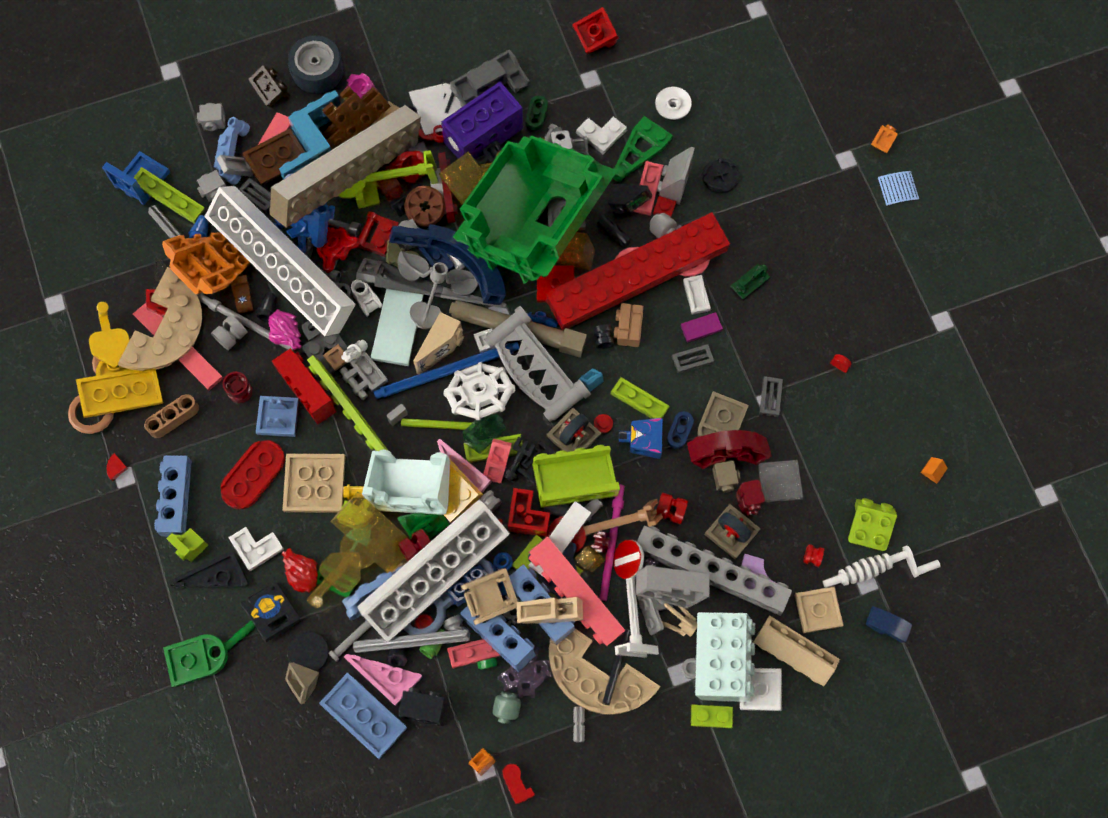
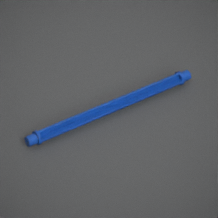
[374,342,519,399]

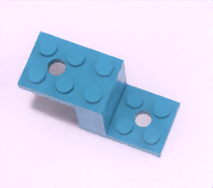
[279,90,341,180]

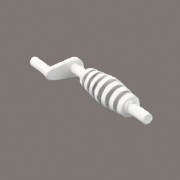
[823,546,940,588]

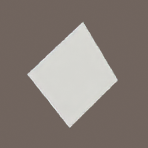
[409,83,462,135]

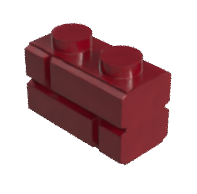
[736,480,765,516]

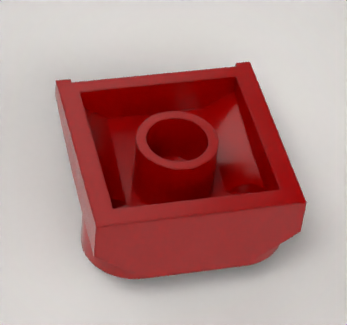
[572,7,619,54]

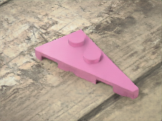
[437,439,492,493]

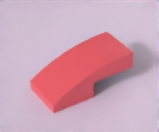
[483,438,512,483]

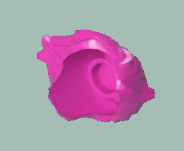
[345,73,376,98]
[268,309,302,350]

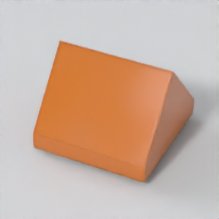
[921,457,948,484]
[469,749,496,776]

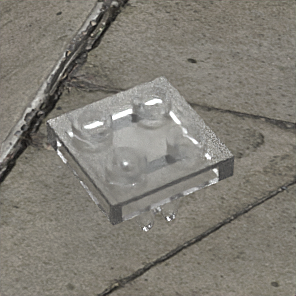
[758,460,803,503]

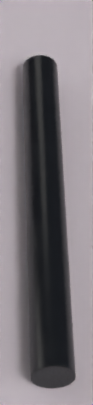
[602,628,631,706]

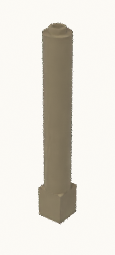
[449,300,587,358]

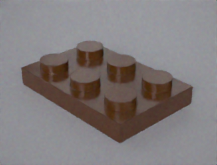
[242,128,305,186]

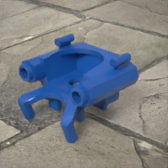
[273,174,335,253]

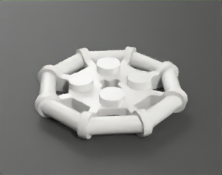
[444,362,515,421]

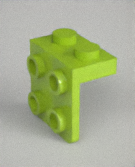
[848,498,897,551]

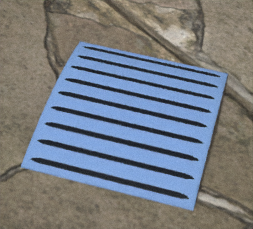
[878,171,919,205]

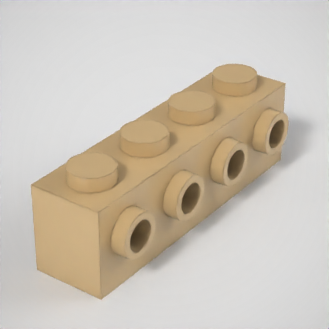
[754,616,840,686]

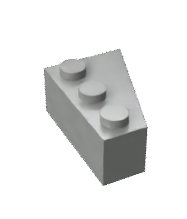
[636,565,710,609]

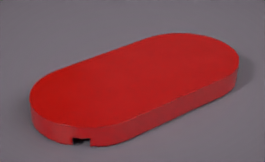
[220,440,285,509]

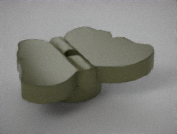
[386,240,419,268]

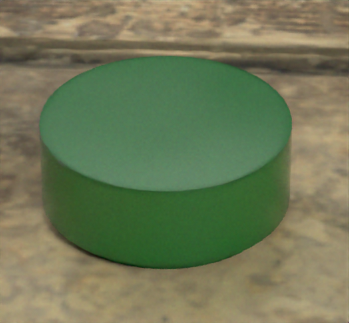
[477,657,498,670]

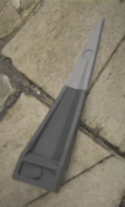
[356,258,506,308]

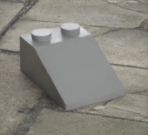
[657,147,695,205]

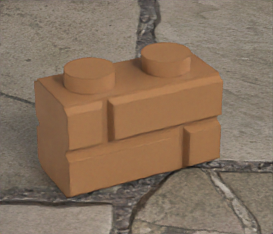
[614,303,644,347]

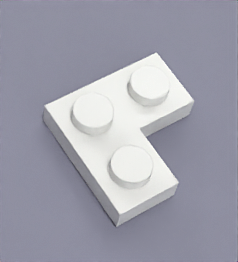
[576,117,627,154]
[229,527,284,571]

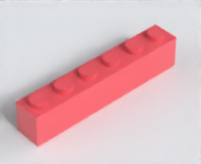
[529,537,625,646]

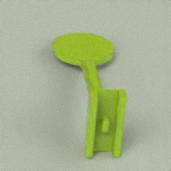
[338,150,439,198]

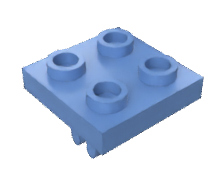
[256,396,299,437]

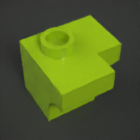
[166,528,208,562]

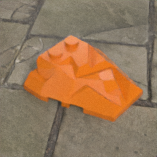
[162,232,251,294]

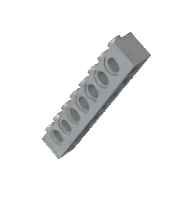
[637,526,792,616]

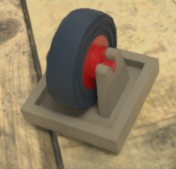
[547,408,601,452]
[704,504,760,559]

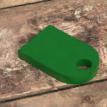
[163,634,228,687]

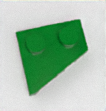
[397,513,450,539]

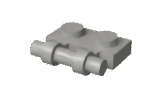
[339,351,388,400]

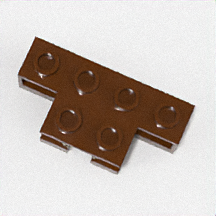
[321,86,391,150]

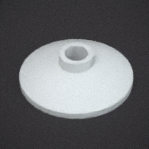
[655,87,691,120]

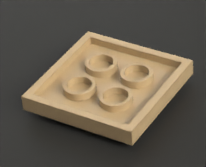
[283,454,346,513]

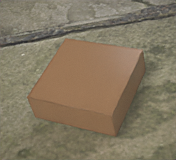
[323,344,347,371]

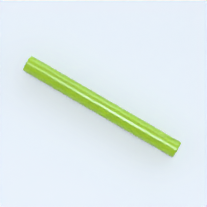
[401,418,478,430]

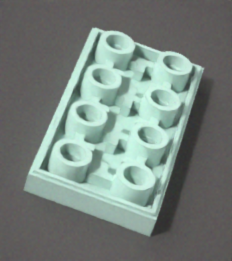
[371,289,424,366]

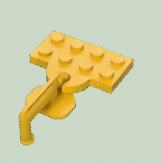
[76,302,163,418]

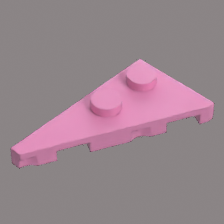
[344,654,422,706]

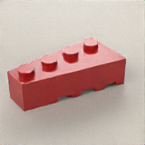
[272,348,337,425]

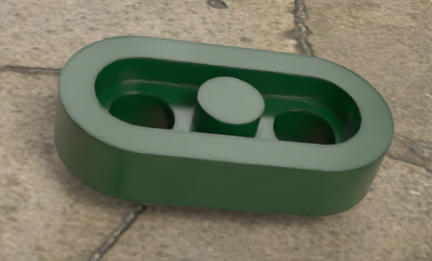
[526,96,548,130]

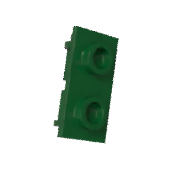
[731,264,770,299]

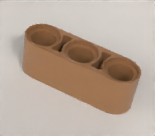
[144,394,199,438]

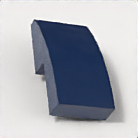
[446,565,487,606]
[865,607,912,643]

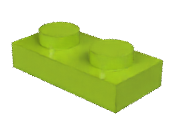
[691,705,733,728]

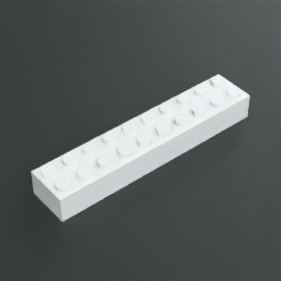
[205,186,356,336]

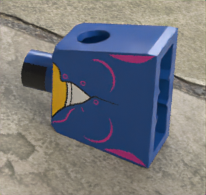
[619,418,663,459]

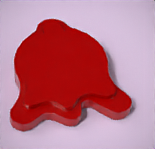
[317,227,360,273]

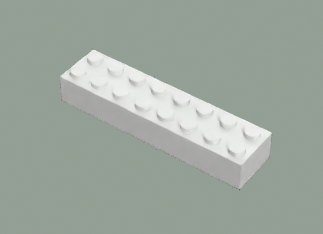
[357,500,510,642]

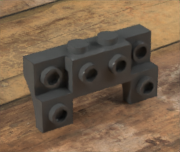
[450,49,530,107]

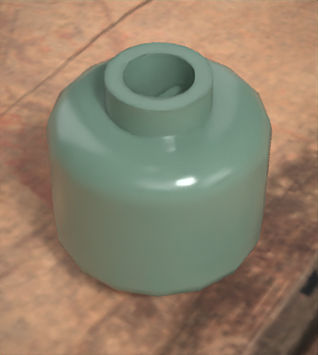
[493,692,521,723]

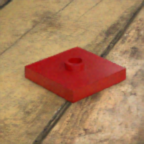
[537,266,574,303]

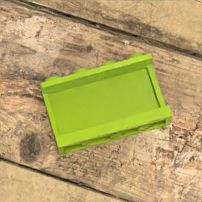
[532,445,620,508]

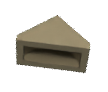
[285,662,319,704]

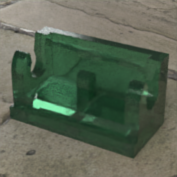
[462,413,506,454]

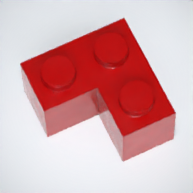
[508,488,550,537]

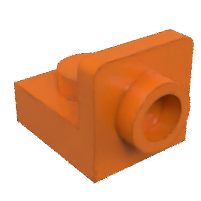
[871,125,898,153]

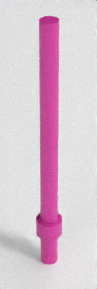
[599,485,625,601]

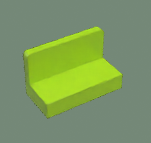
[356,181,380,208]

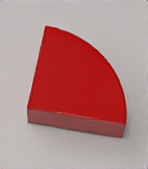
[107,453,128,481]

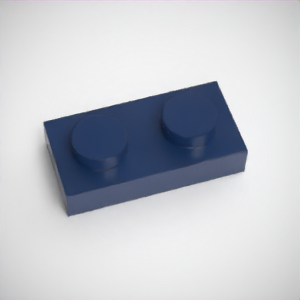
[419,246,455,272]

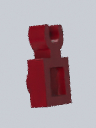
[592,531,611,553]

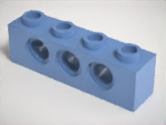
[155,456,192,536]
[509,565,575,645]
[460,606,536,673]

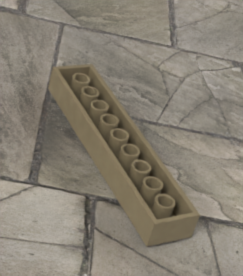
[270,105,421,227]

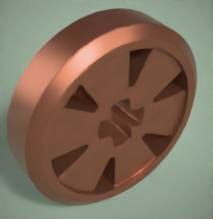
[405,186,446,227]

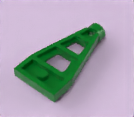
[613,116,673,182]

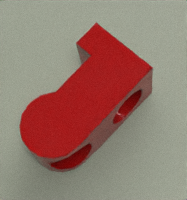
[503,764,535,805]

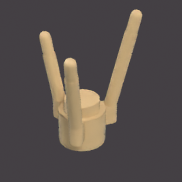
[662,603,697,637]

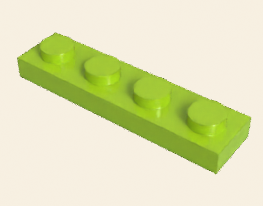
[134,167,205,224]

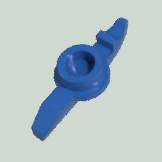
[527,311,558,327]

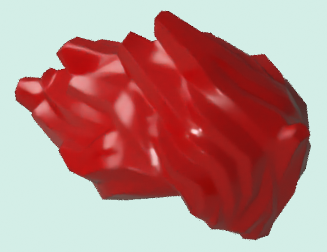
[386,150,425,183]
[282,548,318,593]

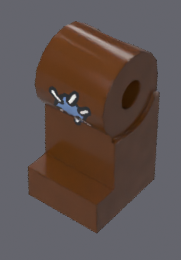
[230,275,254,314]

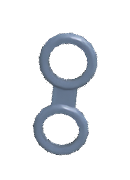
[403,557,494,635]

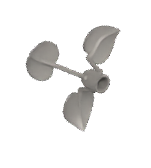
[398,251,478,329]

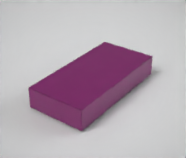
[681,312,723,343]

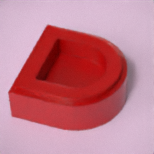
[830,354,851,373]

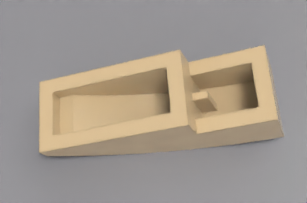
[517,597,583,623]

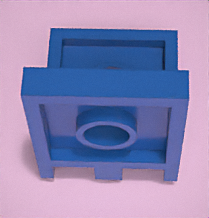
[102,151,170,205]

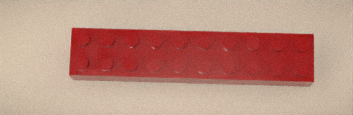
[546,212,730,330]

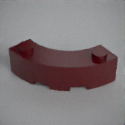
[687,430,772,469]

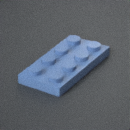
[319,673,407,759]

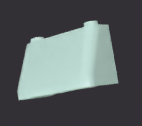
[362,450,450,515]

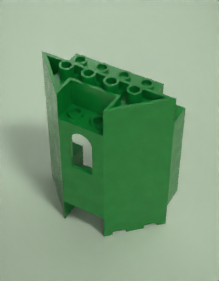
[453,136,618,284]

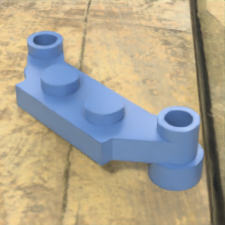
[214,117,250,185]
[342,565,404,620]

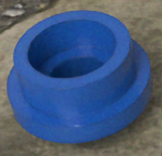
[493,553,513,571]

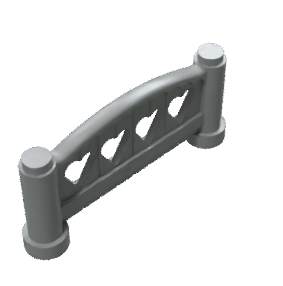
[484,306,591,422]

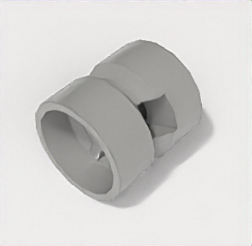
[211,315,247,350]

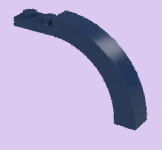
[389,224,506,305]

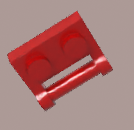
[358,211,399,257]

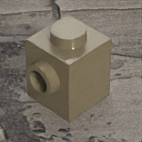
[712,461,740,492]

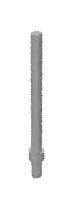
[198,293,295,352]

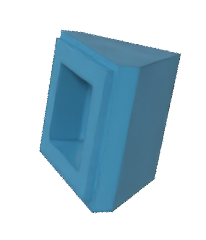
[579,368,604,392]

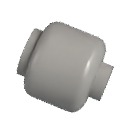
[649,213,677,238]

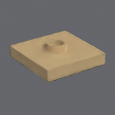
[794,587,843,634]

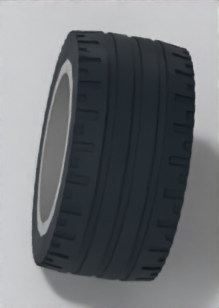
[288,35,344,94]

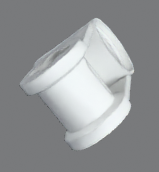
[351,280,382,317]

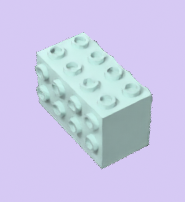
[695,613,755,702]

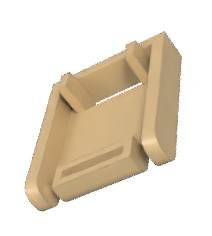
[461,568,518,624]

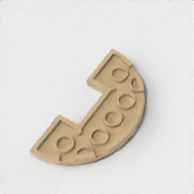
[118,267,202,371]
[549,629,660,714]

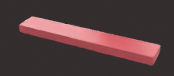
[133,303,223,391]

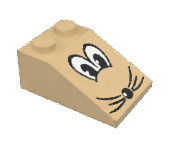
[413,312,464,374]

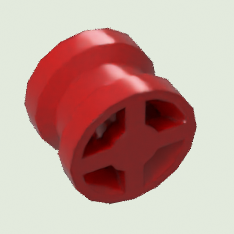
[803,544,824,567]

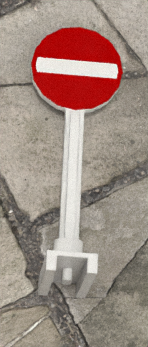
[613,540,659,658]

